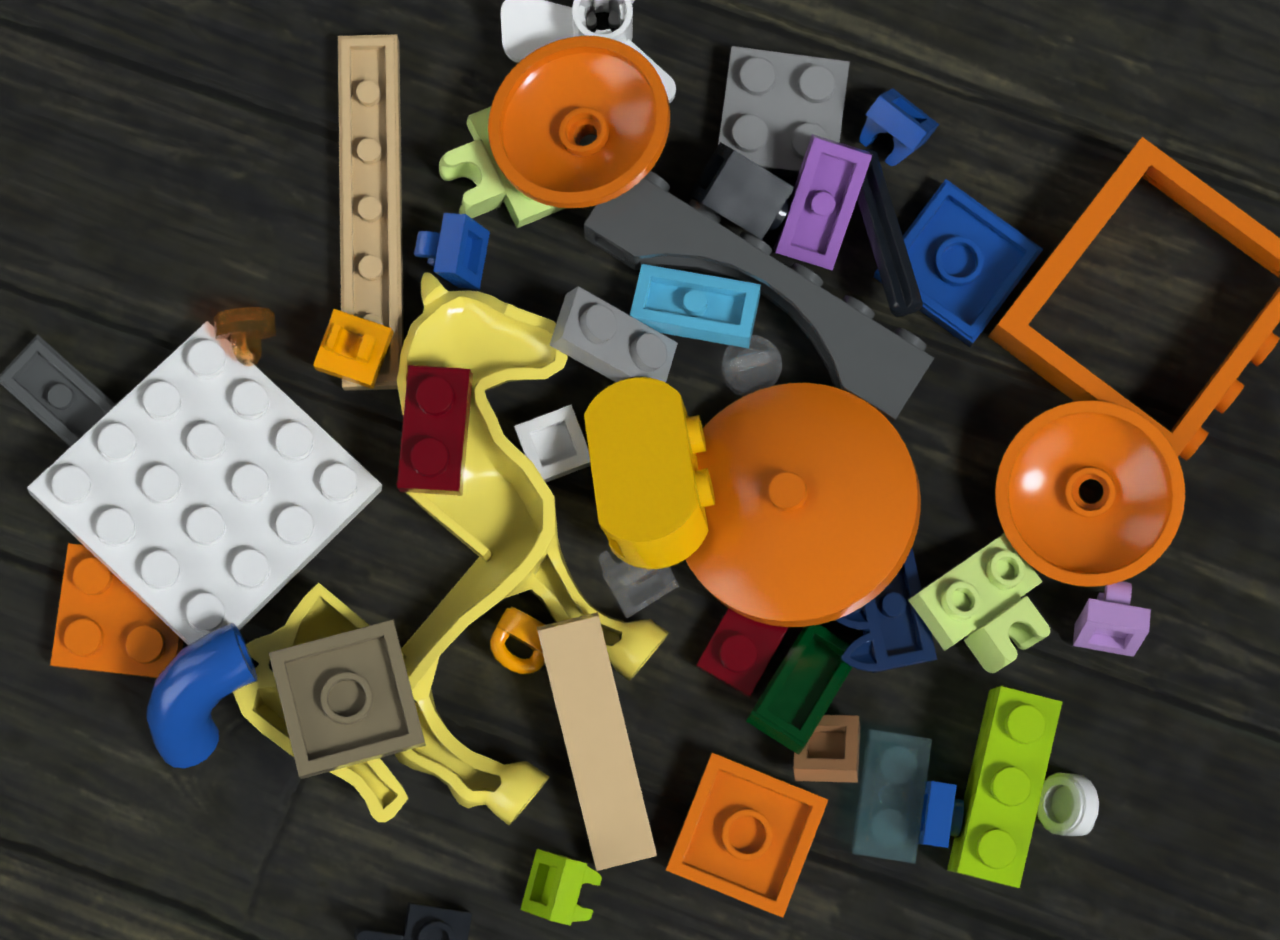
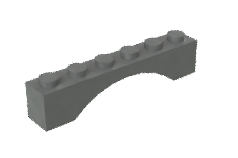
[584,171,934,424]

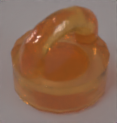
[213,307,277,367]

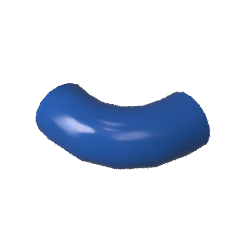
[147,622,258,768]

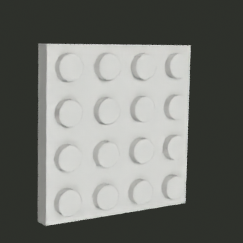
[27,321,382,645]

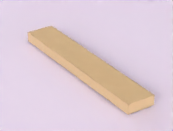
[338,34,404,391]

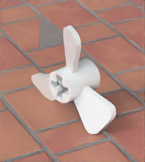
[501,0,676,103]

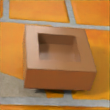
[793,715,860,783]

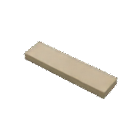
[537,612,657,871]

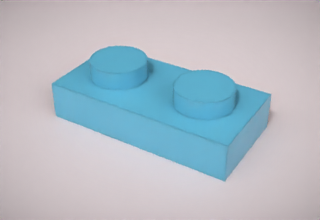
[630,264,761,349]

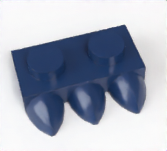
[835,548,937,673]

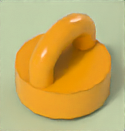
[490,606,545,674]

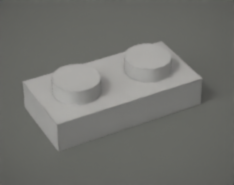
[550,286,678,383]

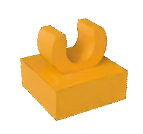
[313,309,394,389]

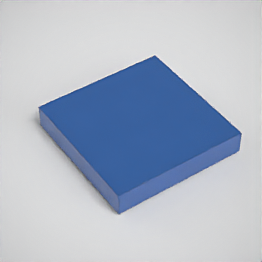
[873,179,1043,347]

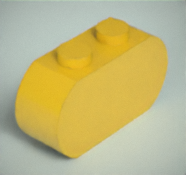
[584,377,715,569]

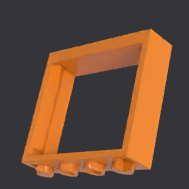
[988,137,1280,461]

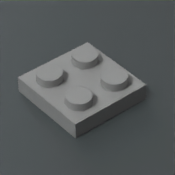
[718,46,850,178]

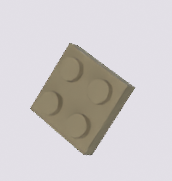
[269,620,426,779]

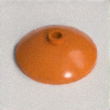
[488,36,670,208]
[995,400,1185,587]

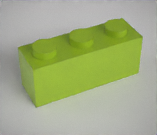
[947,686,1062,888]

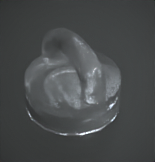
[721,335,782,396]

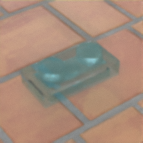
[851,730,932,863]

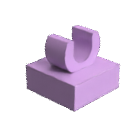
[1073,581,1151,657]

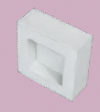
[514,405,591,482]

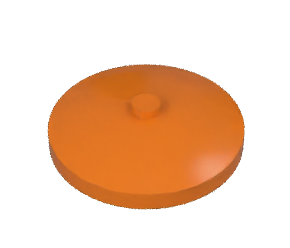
[685,383,921,627]

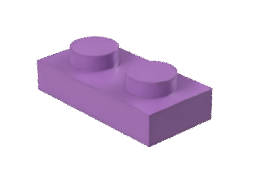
[774,134,872,270]

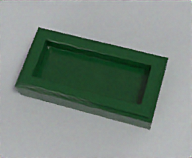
[746,624,852,755]

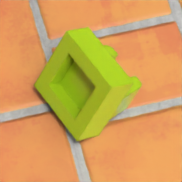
[520,849,602,926]

